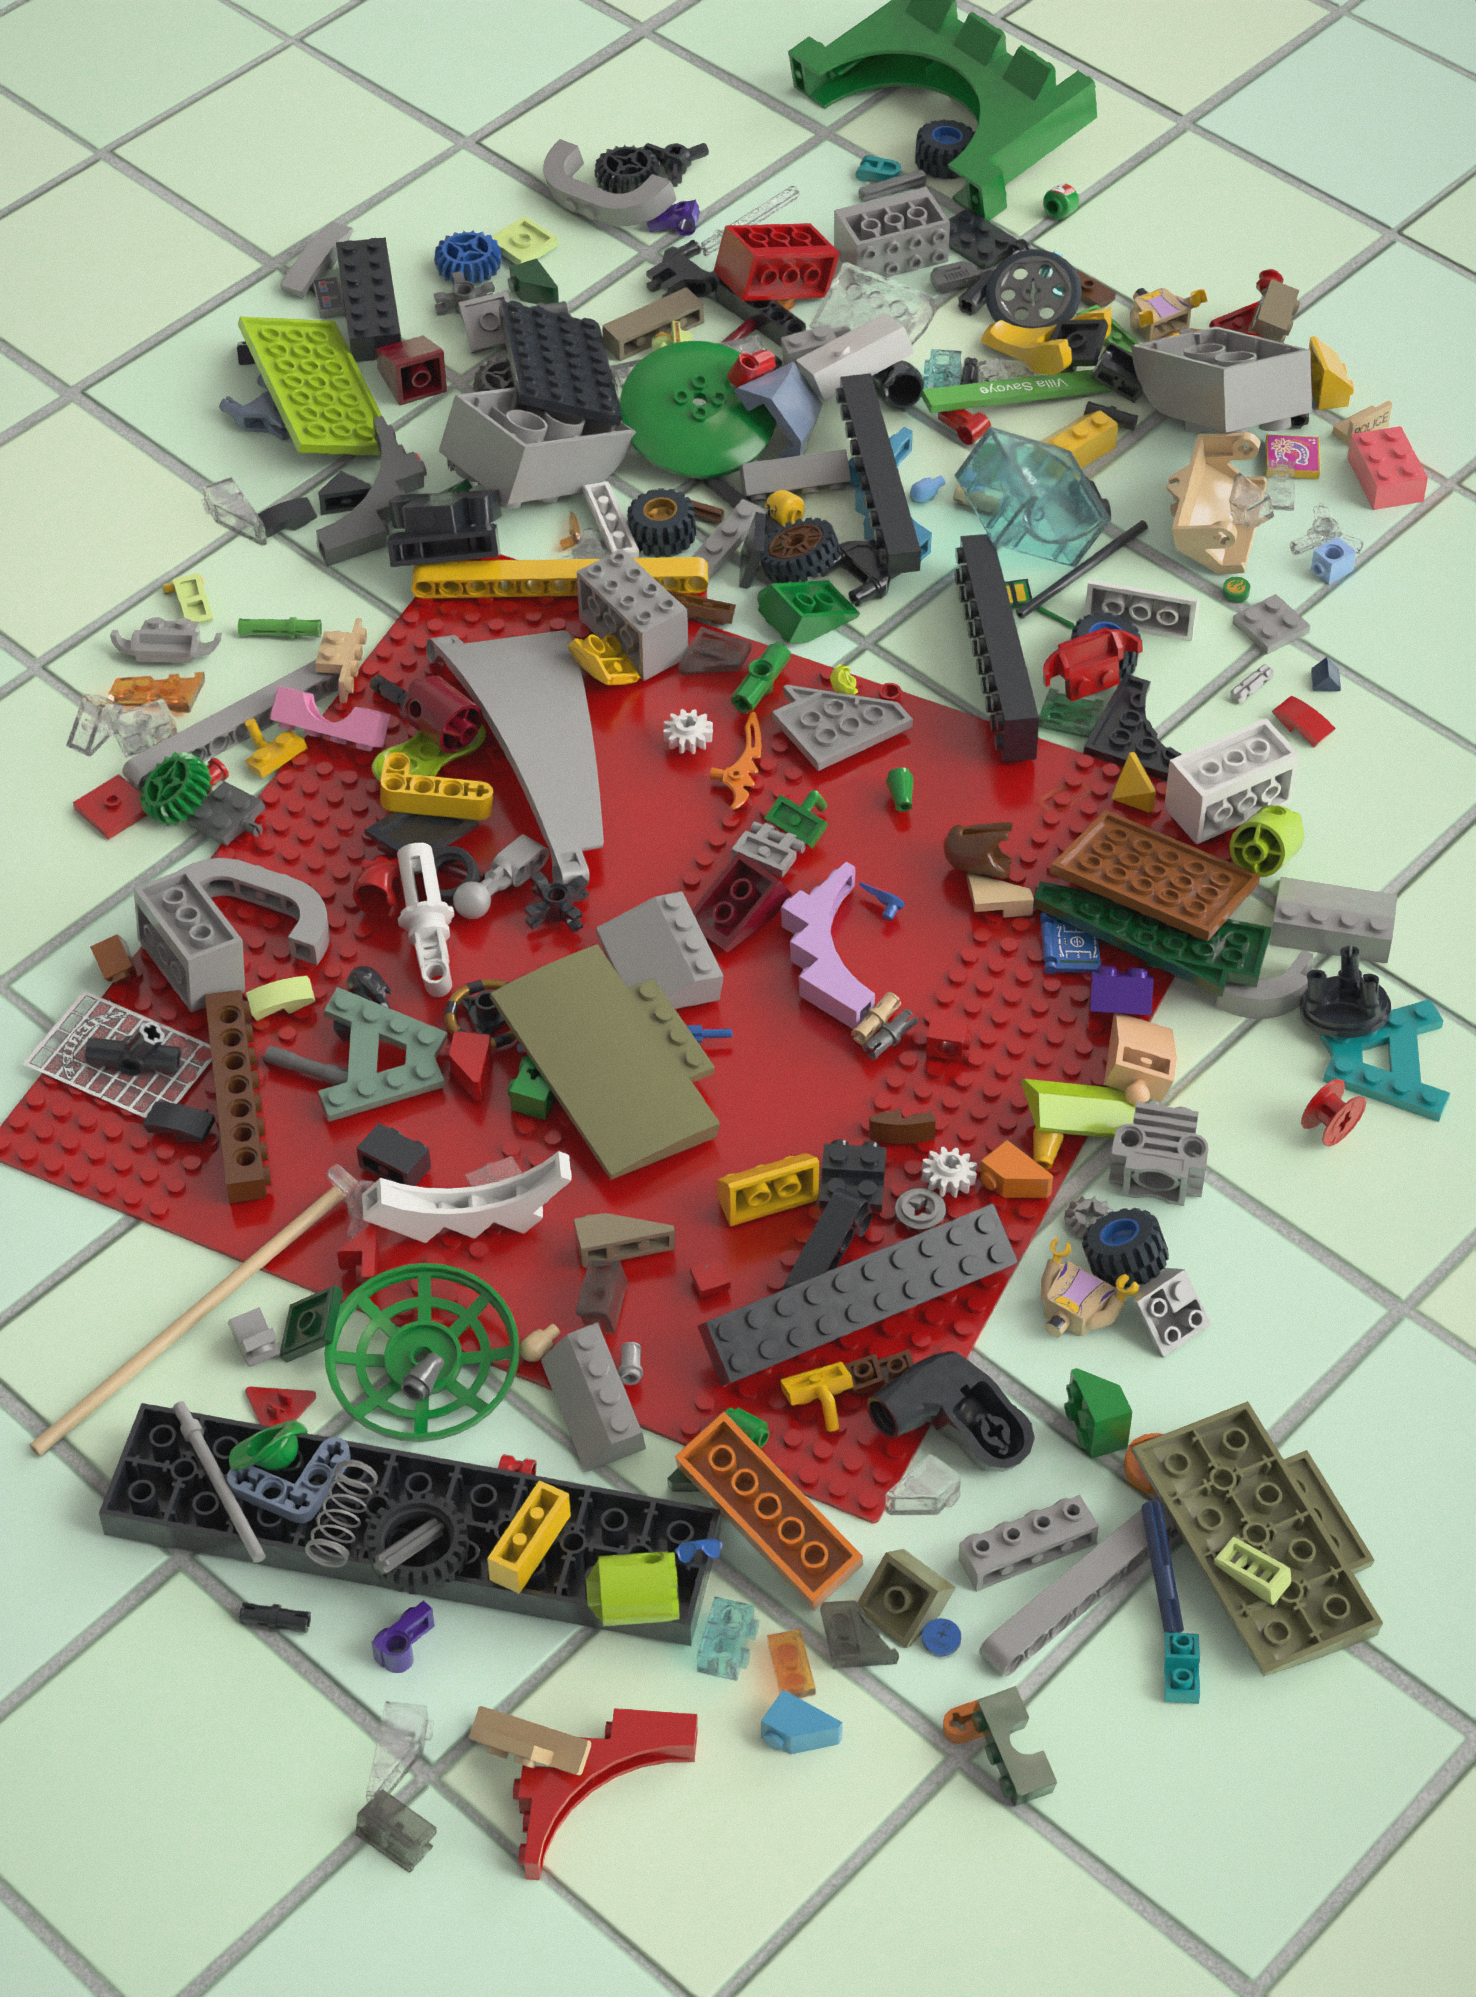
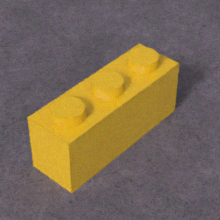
[487,1480,571,1594]

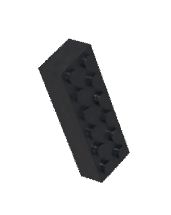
[336,237,401,362]

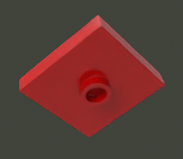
[73,774,147,840]

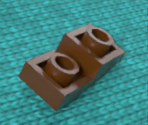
[868,1109,936,1144]
[845,1349,914,1394]

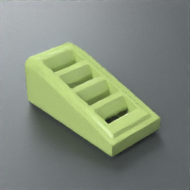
[1214,1536,1291,1605]

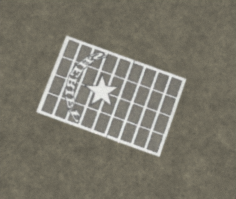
[22,991,212,1118]

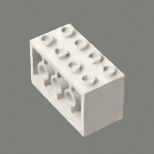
[1164,718,1299,844]

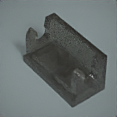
[575,1260,628,1333]
[355,1789,437,1873]

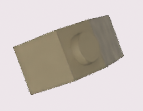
[573,1213,675,1267]

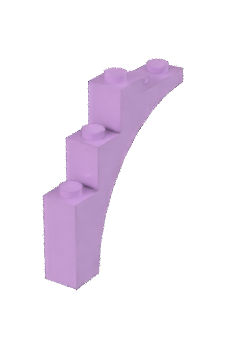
[781,862,875,1029]

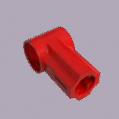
[727,350,776,387]
[938,409,992,445]

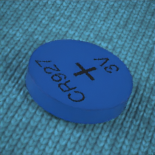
[922,1618,961,1656]

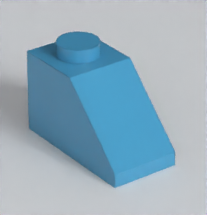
[761,1690,843,1754]

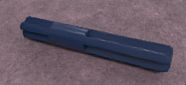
[1141,1501,1184,1633]

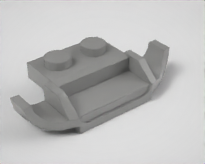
[110,617,222,663]

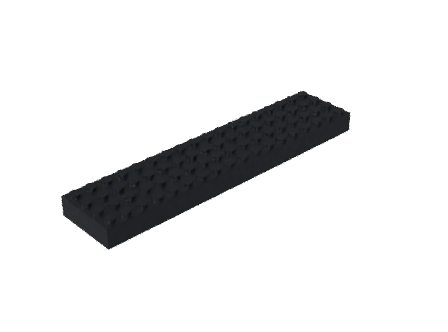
[99,1403,721,1646]

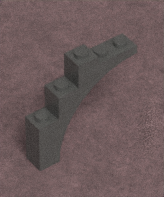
[316,416,427,567]

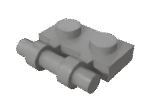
[731,822,806,878]

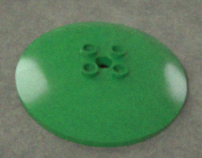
[620,341,776,479]

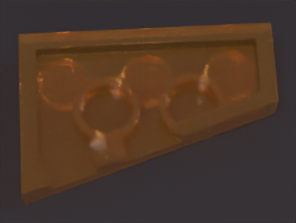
[108,672,205,713]

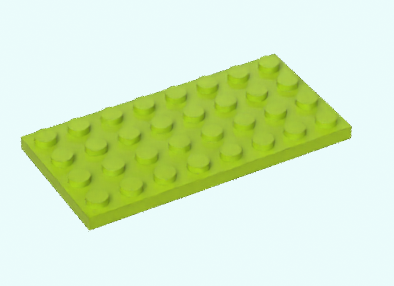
[237,316,382,456]

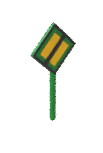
[1005,578,1074,628]

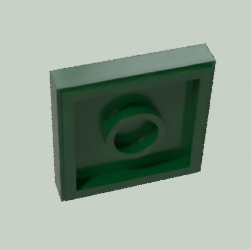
[279,1285,343,1363]

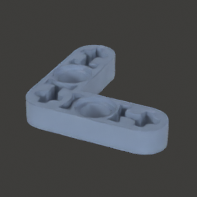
[227,1437,350,1523]

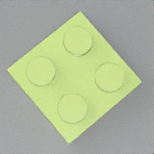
[492,216,558,265]

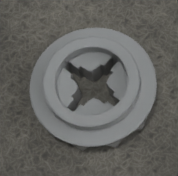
[895,1188,946,1233]
[1064,1196,1114,1239]

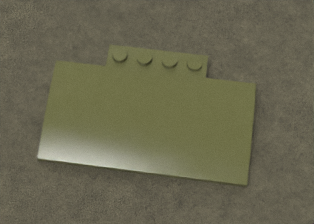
[490,944,720,1180]
[1131,1401,1383,1677]

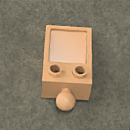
[1104,1013,1177,1107]

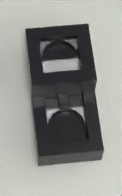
[255,497,317,538]
[143,1101,216,1142]

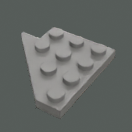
[772,685,913,771]

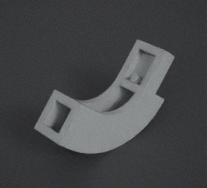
[1216,950,1315,1019]

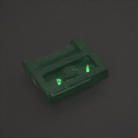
[1039,688,1105,738]

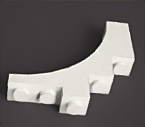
[362,1151,571,1243]

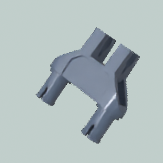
[219,373,290,440]

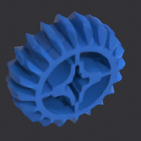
[434,230,502,284]

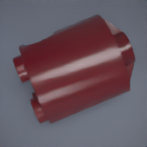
[400,675,483,753]

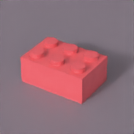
[1347,426,1428,510]

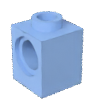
[1311,537,1356,584]

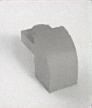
[227,1307,279,1367]

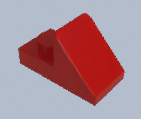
[337,1225,379,1295]

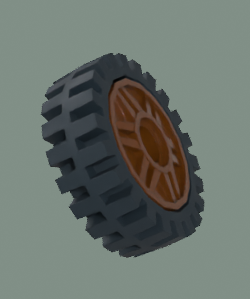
[760,517,841,583]

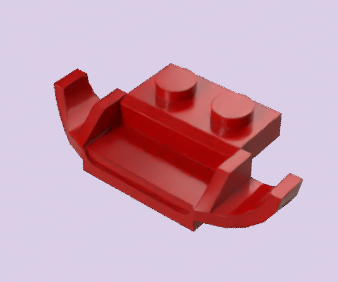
[1043,627,1143,702]

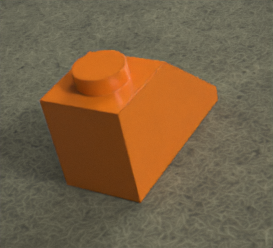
[980,1140,1053,1198]

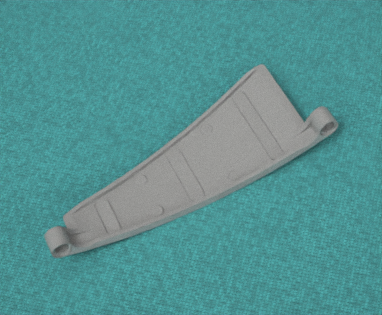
[426,631,604,886]

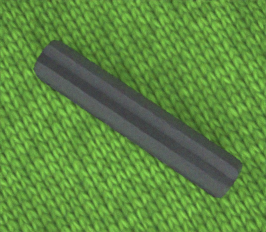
[858,170,927,202]
[373,1518,445,1574]

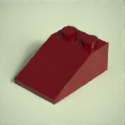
[692,852,792,952]

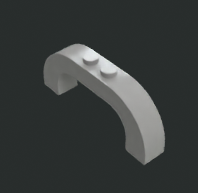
[543,139,677,227]
[177,858,330,965]

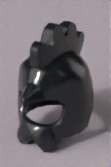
[873,360,924,408]

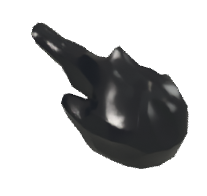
[346,966,392,1009]

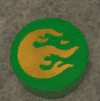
[1222,577,1251,602]

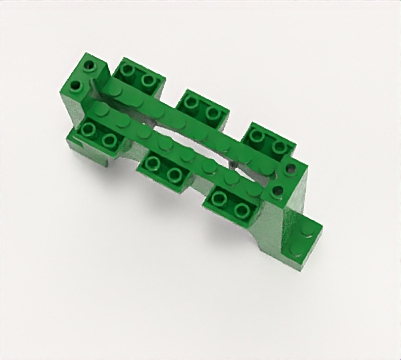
[788,0,1098,221]

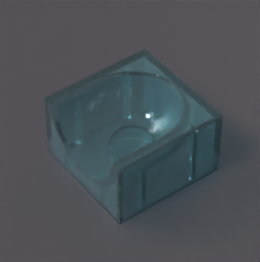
[954,426,1112,567]

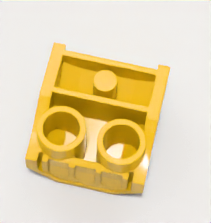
[568,634,641,685]

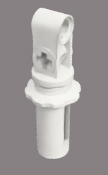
[397,843,454,997]

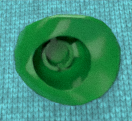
[229,1419,308,1471]

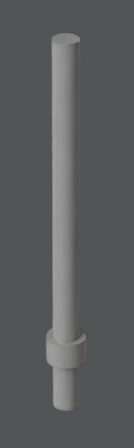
[173,1401,266,1563]

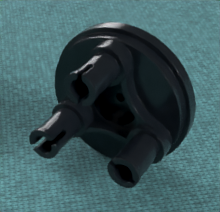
[1300,946,1391,1038]

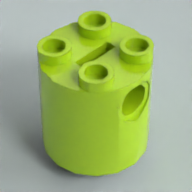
[1230,805,1305,877]
[586,1551,679,1626]

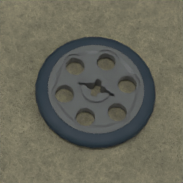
[985,249,1082,329]

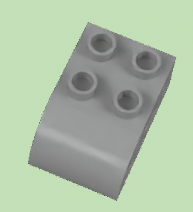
[1131,327,1312,433]
[438,387,636,509]

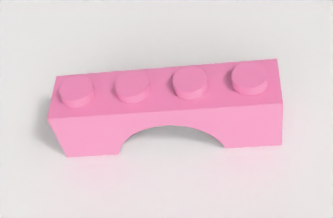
[270,686,390,751]

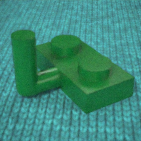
[764,790,828,849]

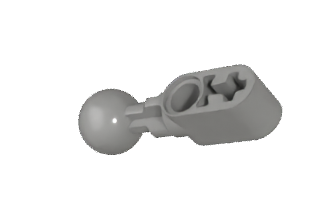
[453,835,549,919]

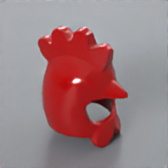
[353,856,404,919]

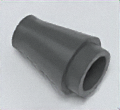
[401,1353,444,1401]

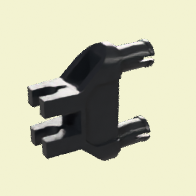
[646,240,716,298]
[818,539,901,607]

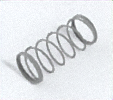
[305,1460,378,1568]

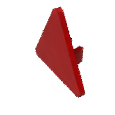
[245,1386,317,1427]

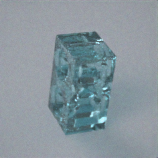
[923,349,962,389]
[697,1597,759,1681]

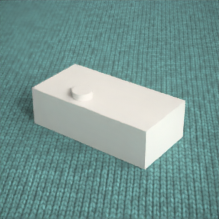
[796,313,914,401]

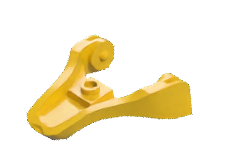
[980,307,1111,375]

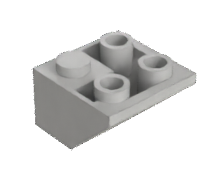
[1134,1268,1212,1357]

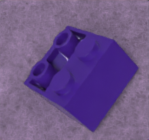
[1090,965,1154,1015]

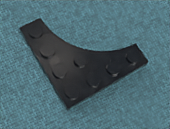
[1083,673,1183,781]

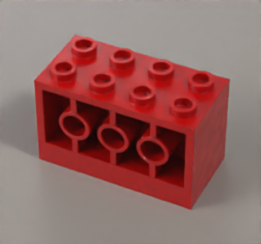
[713,223,840,301]

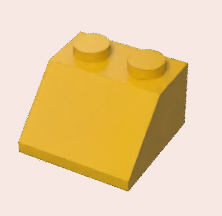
[1308,336,1354,410]

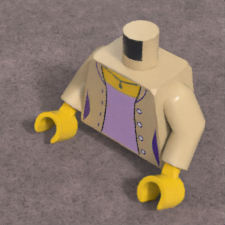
[1130,288,1208,341]
[1040,1237,1139,1338]

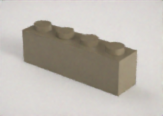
[602,287,704,361]

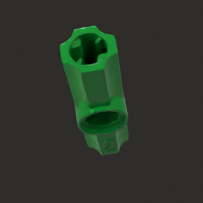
[731,641,791,714]

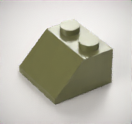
[854,1549,956,1648]

